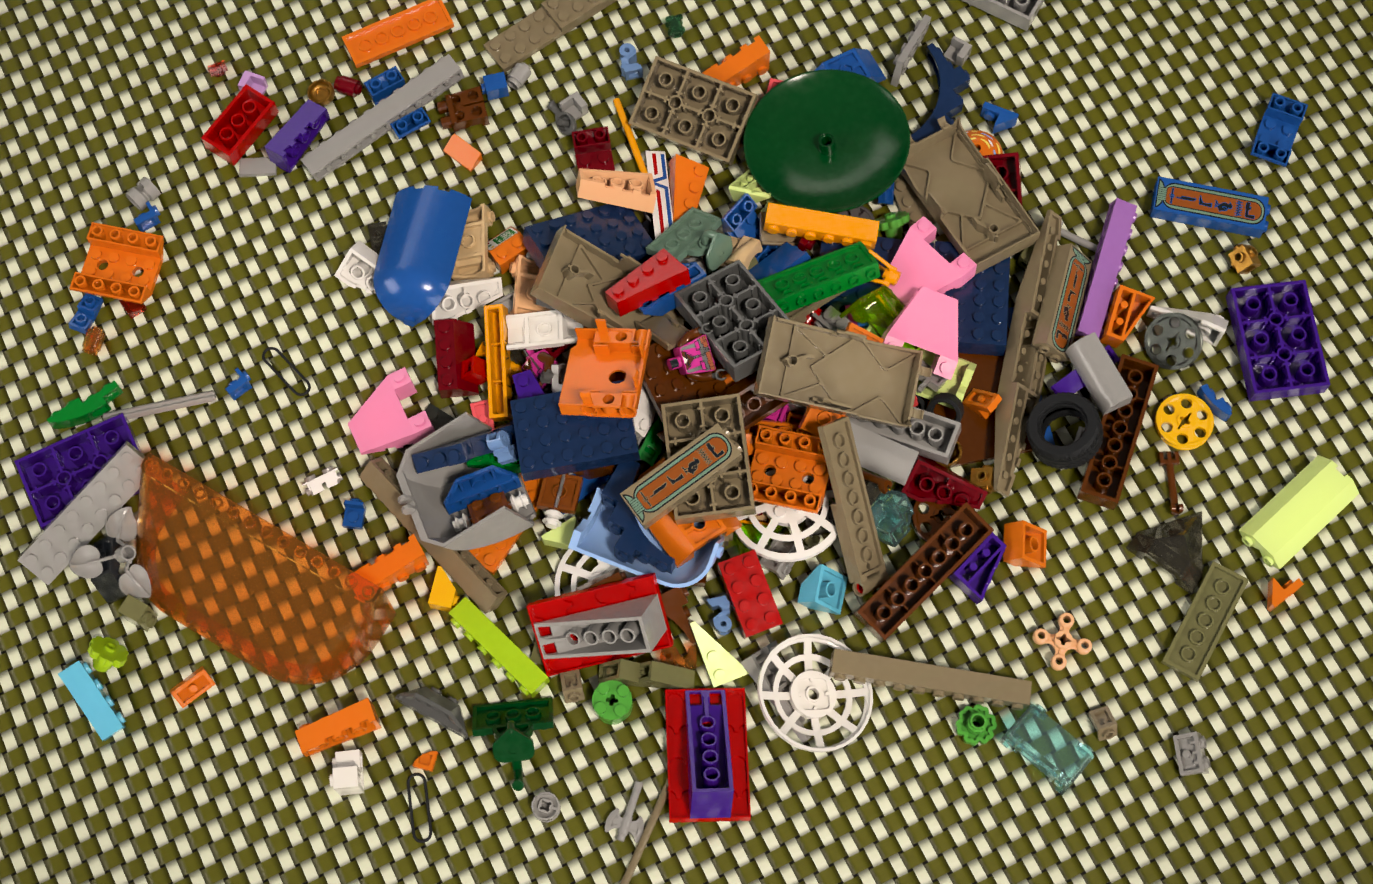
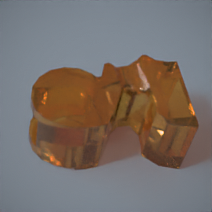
[660,645,697,669]

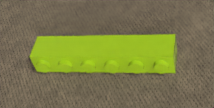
[449,596,550,698]

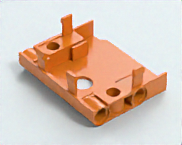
[558,319,652,418]

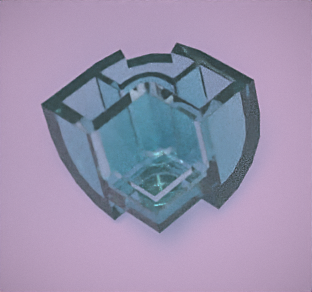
[871,490,914,547]

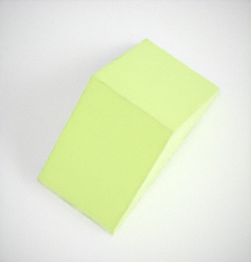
[541,516,578,550]

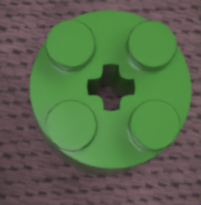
[592,680,633,725]

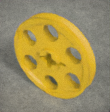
[1155,394,1214,450]

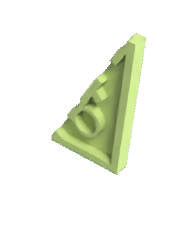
[689,621,749,687]

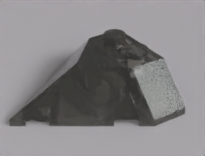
[1126,511,1203,594]

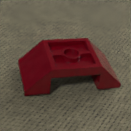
[572,126,615,171]

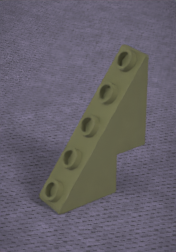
[598,659,695,689]

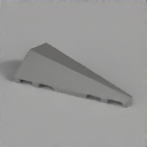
[740,640,811,743]

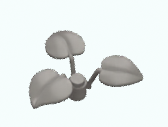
[69,507,151,598]

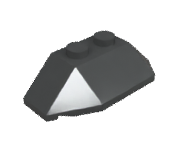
[395,687,468,740]

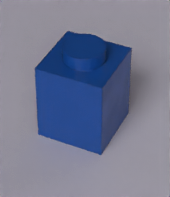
[481,72,509,100]

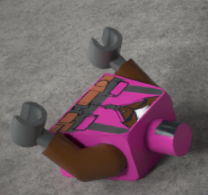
[667,321,727,382]
[521,349,558,389]

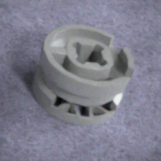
[531,792,561,823]

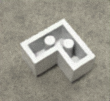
[329,749,364,796]

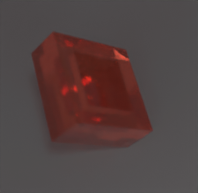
[207,60,228,77]

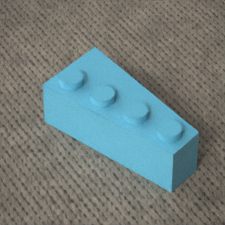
[58,660,126,741]

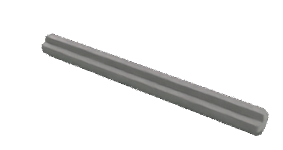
[103,390,216,421]

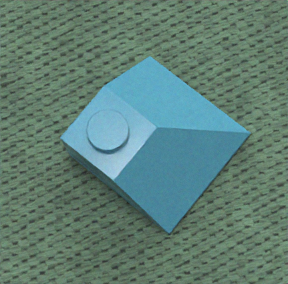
[797,564,848,615]

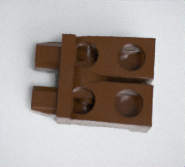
[437,86,490,132]

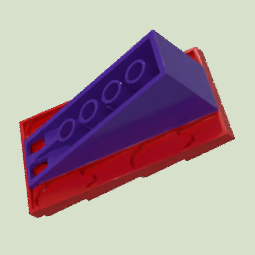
[665,688,751,823]

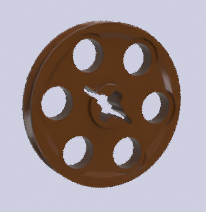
[912,501,956,541]

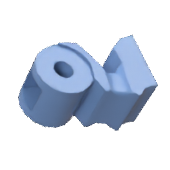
[619,43,643,81]
[486,430,518,465]
[706,595,732,635]

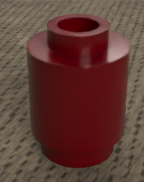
[334,75,362,98]

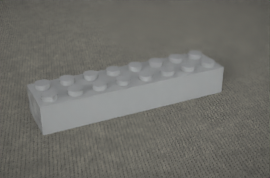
[17,441,157,585]

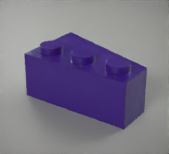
[948,532,1007,605]

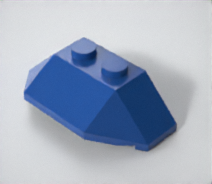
[638,262,707,316]
[444,465,522,515]

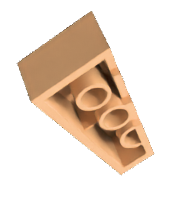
[576,168,657,213]

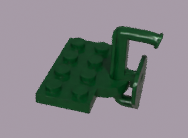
[472,697,554,791]

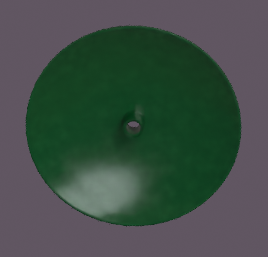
[744,69,910,213]

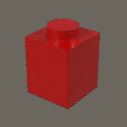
[461,355,487,385]

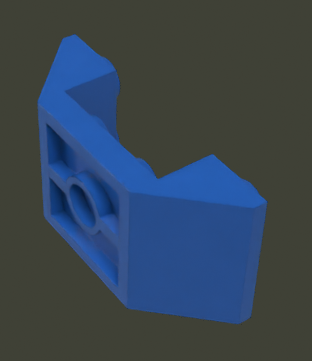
[814,48,886,83]
[364,66,431,139]
[1250,93,1308,167]
[722,193,780,263]

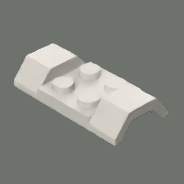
[506,310,584,351]

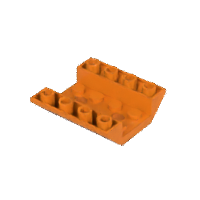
[69,222,164,304]
[750,425,830,514]
[648,509,742,568]

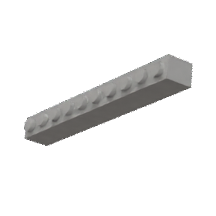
[300,54,464,182]

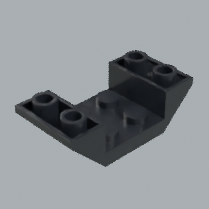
[91,533,127,603]

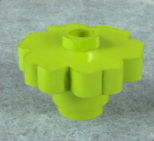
[87,636,129,672]

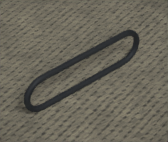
[262,347,311,396]
[407,773,432,843]

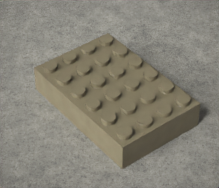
[628,56,759,166]
[661,393,756,525]

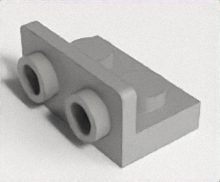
[812,305,851,331]
[759,532,796,580]
[1173,731,1211,777]

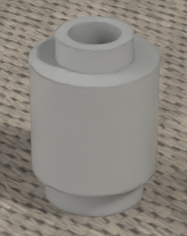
[506,62,531,90]

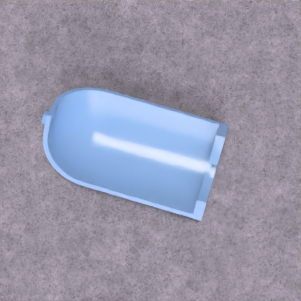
[568,485,725,588]

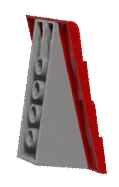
[526,573,674,677]

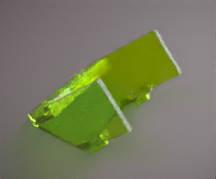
[839,286,925,351]

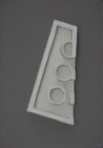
[890,14,931,87]

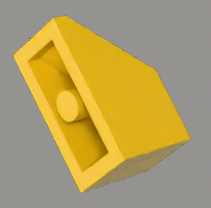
[428,566,460,612]

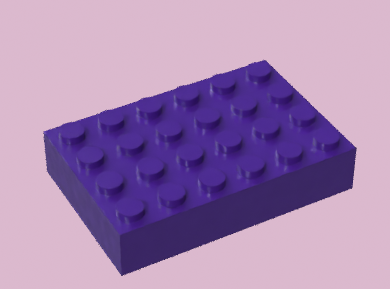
[1226,280,1330,402]
[14,413,156,530]

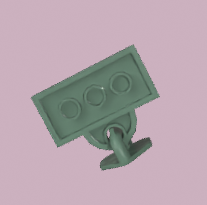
[646,207,733,276]

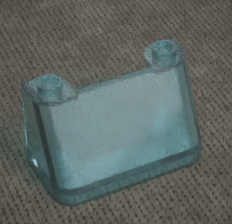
[999,704,1094,795]

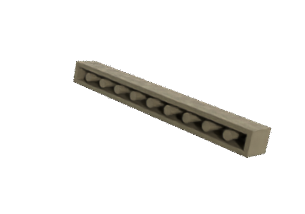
[359,457,508,614]
[829,648,1032,711]

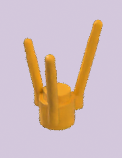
[868,249,901,287]

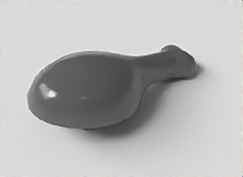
[547,100,577,136]

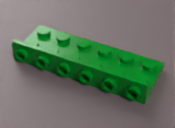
[757,241,880,314]

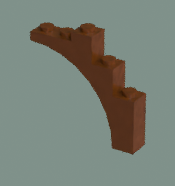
[576,568,696,644]

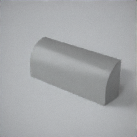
[1065,332,1133,415]
[850,422,919,486]

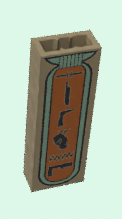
[1031,243,1092,363]
[620,423,743,530]

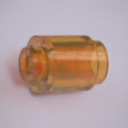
[82,326,106,356]

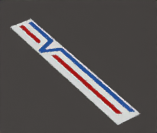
[645,151,673,239]

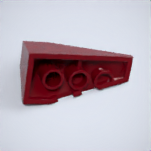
[983,152,1023,206]
[901,455,988,509]

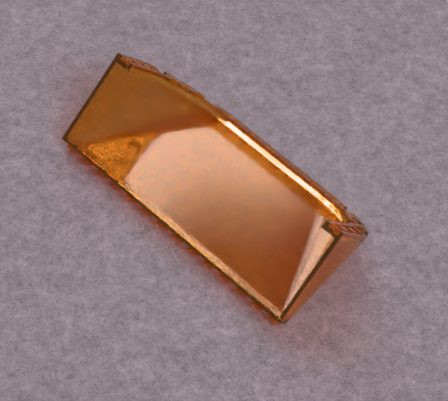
[134,453,396,685]

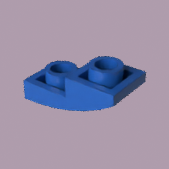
[68,293,104,334]
[1196,384,1232,422]

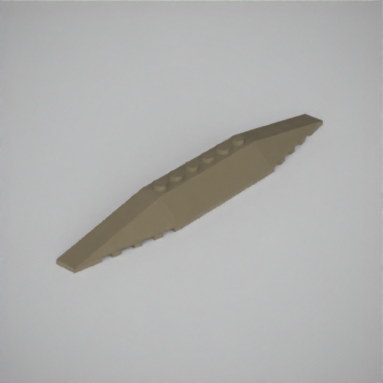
[994,209,1062,497]

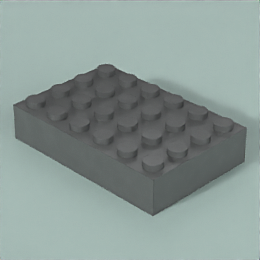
[674,260,790,382]

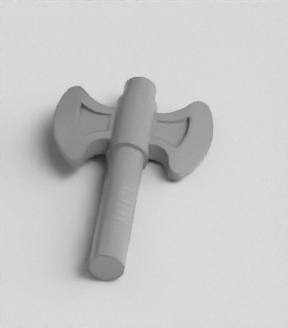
[605,781,644,843]

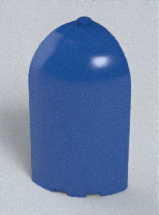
[373,185,472,327]

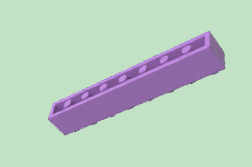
[1075,198,1137,339]

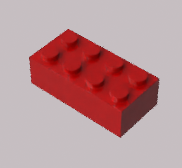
[201,84,279,166]
[716,549,783,639]

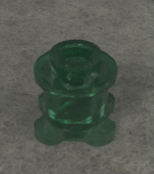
[665,14,685,38]

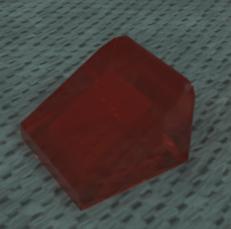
[119,300,147,319]

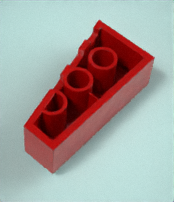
[605,248,691,317]

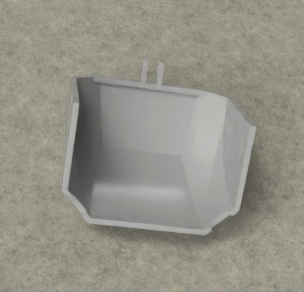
[396,412,537,550]

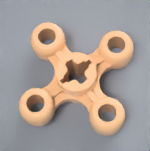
[1032,613,1092,671]

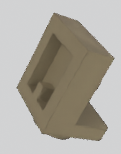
[560,669,585,703]
[1089,705,1117,741]

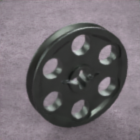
[1144,313,1203,370]

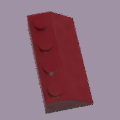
[434,318,479,399]

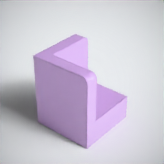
[238,70,268,95]

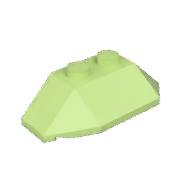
[729,170,771,203]

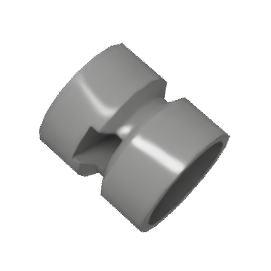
[125,177,161,211]

